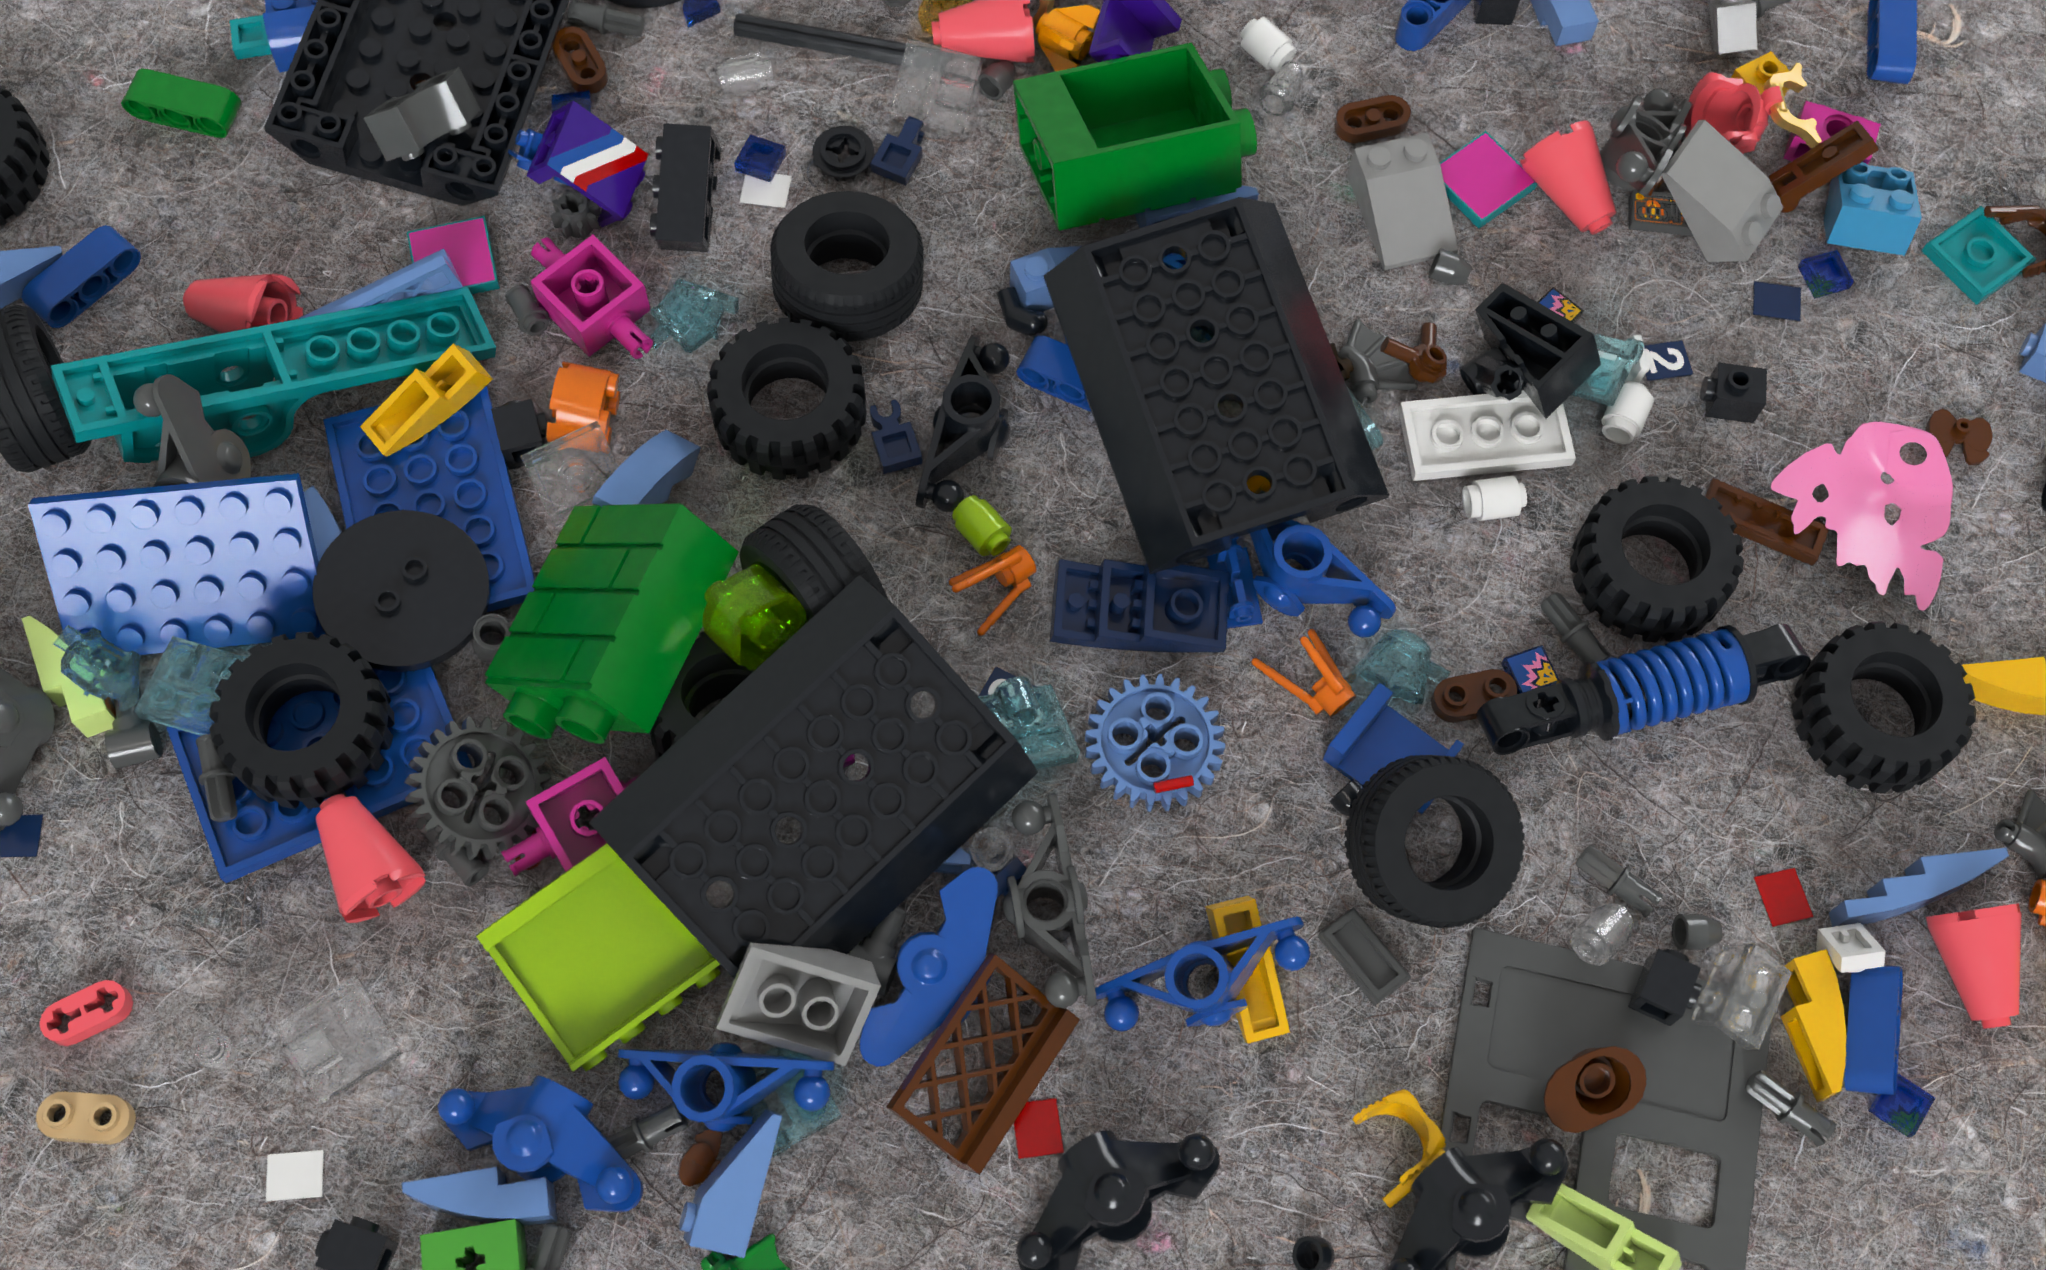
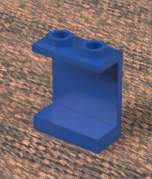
[1323,683,1464,814]

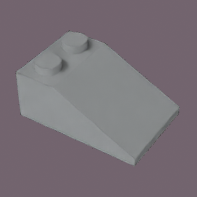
[1661,120,1784,262]
[1347,133,1458,271]
[715,943,881,1066]

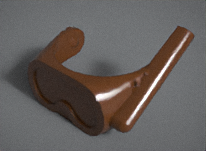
[1984,205,2046,278]

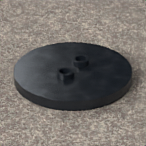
[313,510,490,672]

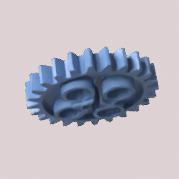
[1085,674,1225,812]

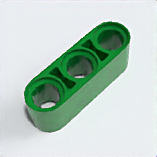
[121,68,242,138]

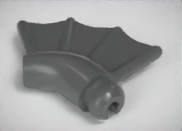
[1338,319,1418,403]
[1994,790,2046,879]

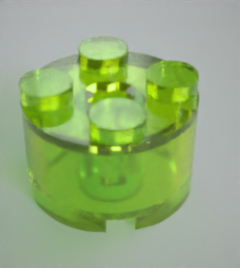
[702,564,806,670]

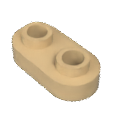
[36,1091,136,1144]

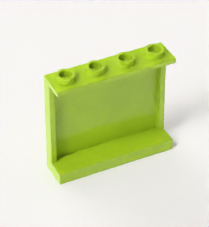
[476,843,721,1072]

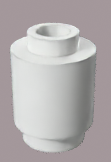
[1240,17,1297,73]
[1602,382,1654,444]
[1462,475,1527,521]

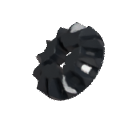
[812,126,874,182]

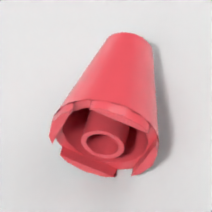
[931,0,1034,64]
[1519,120,1616,235]
[183,274,303,333]
[315,794,426,923]
[1926,903,2022,1029]

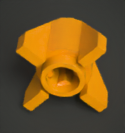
[1035,4,1101,71]

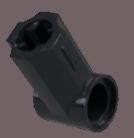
[1459,346,1526,401]

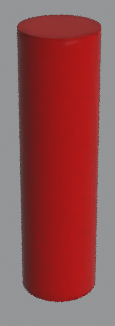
[1153,775,1194,794]

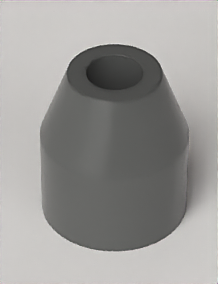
[977,60,1016,100]
[1428,248,1472,285]
[1672,914,1723,950]

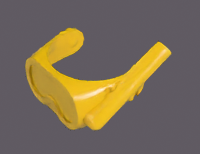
[1352,1089,1446,1208]

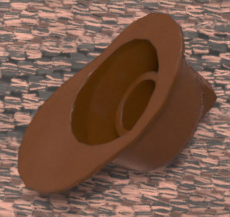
[1544,1046,1647,1133]

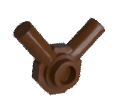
[1380,322,1447,384]

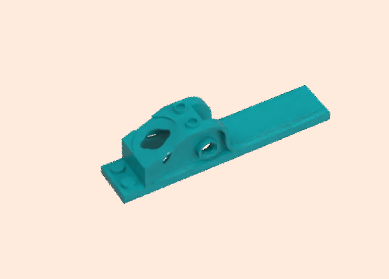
[51,287,496,463]

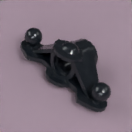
[916,334,1010,512]
[1016,1130,1220,1270]
[1387,1138,1568,1270]

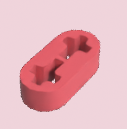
[40,980,133,1046]

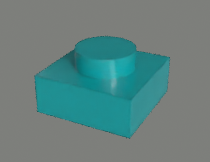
[230,15,272,60]

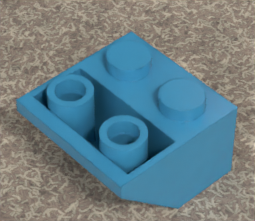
[1824,162,1922,256]

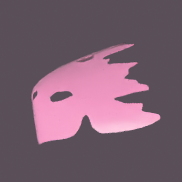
[1771,421,1953,611]

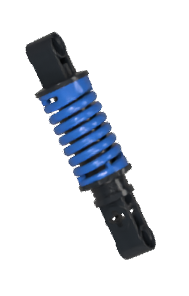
[1476,624,1811,755]

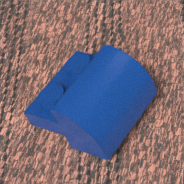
[263,0,317,73]

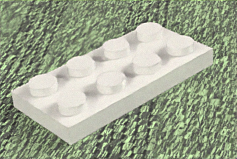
[1398,390,1576,481]

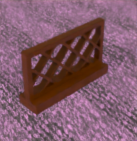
[886,953,1080,1175]

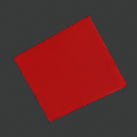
[1754,868,1814,927]
[1014,1098,1064,1159]

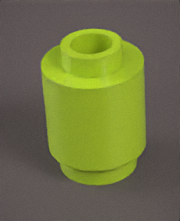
[952,495,1012,556]

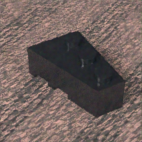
[650,123,722,252]
[1475,282,1601,419]

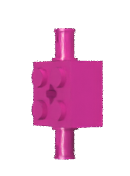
[530,235,653,359]
[501,757,639,877]

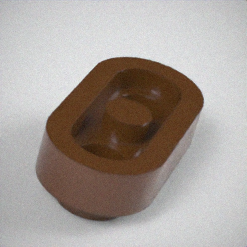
[552,26,608,94]
[1334,95,1411,143]
[1431,669,1517,723]

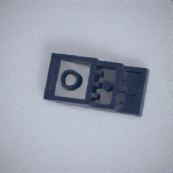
[1050,559,1229,653]

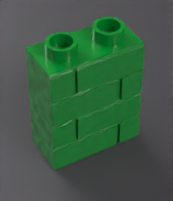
[1013,42,1257,231]
[485,503,739,744]

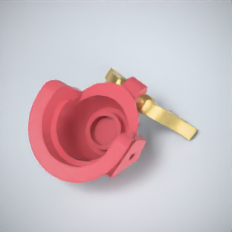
[1684,63,1821,154]

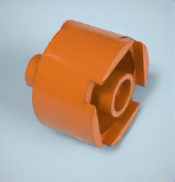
[546,361,620,452]

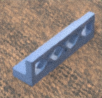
[299,248,463,319]

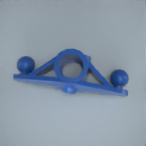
[1233,520,1396,638]
[860,867,998,1067]
[1095,917,1310,1032]
[618,1042,835,1132]
[438,1075,643,1212]

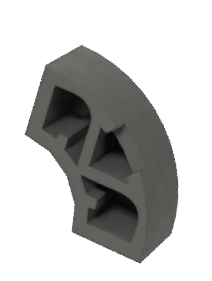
[364,67,481,161]

